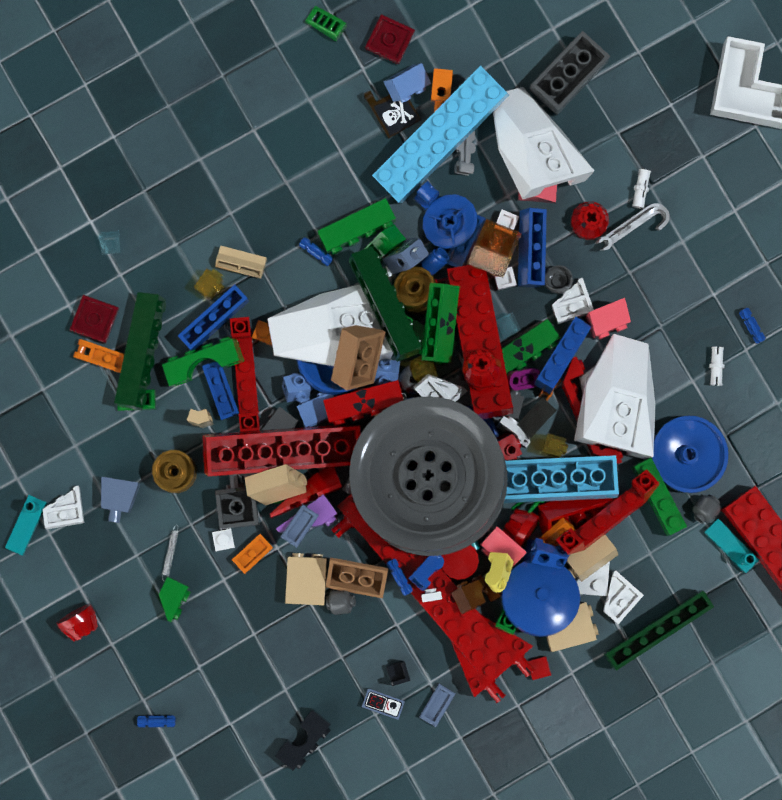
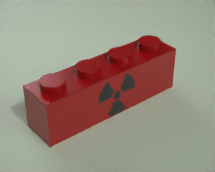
[323,380,404,426]

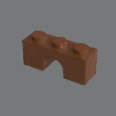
[451,573,502,614]

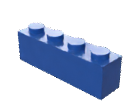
[518,208,547,288]
[178,284,249,350]
[534,316,592,394]

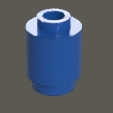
[421,247,449,275]

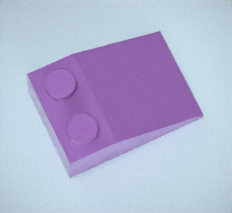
[276,494,338,533]

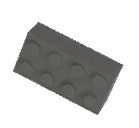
[529,31,610,116]

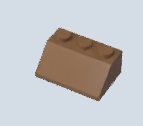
[331,325,385,391]
[325,557,388,598]

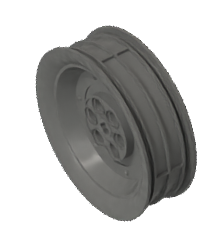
[349,396,508,556]

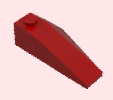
[270,467,342,518]
[538,497,618,535]

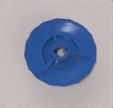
[423,194,477,249]

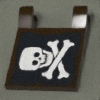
[364,91,421,139]

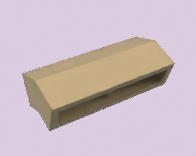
[215,245,267,279]
[187,409,214,428]

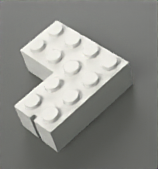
[710,36,782,129]

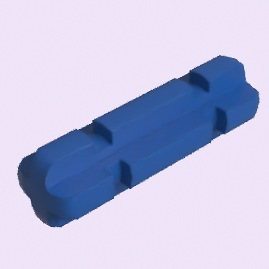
[299,237,333,266]
[739,308,766,344]
[386,559,413,596]
[137,715,176,728]

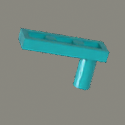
[5,495,47,556]
[704,519,759,573]

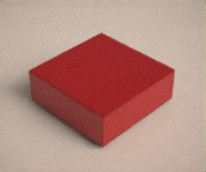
[528,656,551,680]

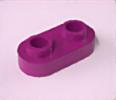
[507,368,540,391]

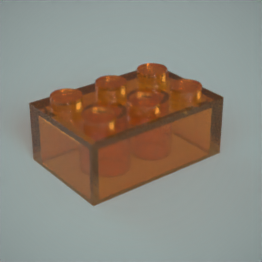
[467,219,521,278]

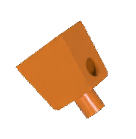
[431,68,453,112]

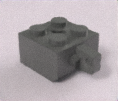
[215,474,260,530]

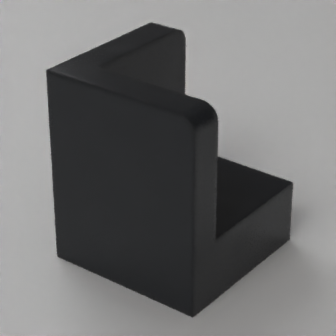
[386,661,411,686]

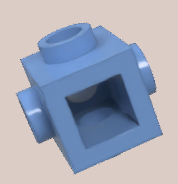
[374,359,400,386]
[282,373,313,402]

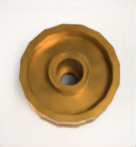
[394,267,436,315]
[152,450,197,493]

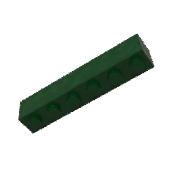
[349,246,422,362]
[114,292,166,410]
[603,590,714,671]

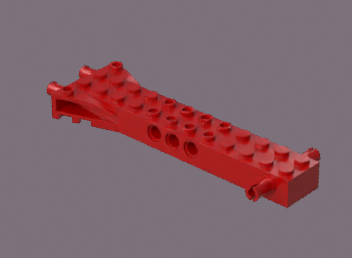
[331,493,536,703]

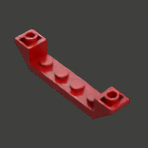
[230,317,260,432]
[561,356,623,465]
[556,469,659,555]

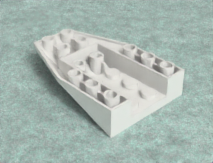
[493,87,594,199]
[267,285,393,366]
[574,334,655,459]

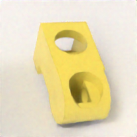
[485,552,514,593]

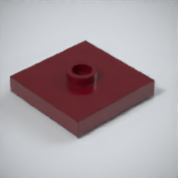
[365,14,415,65]
[70,295,120,344]

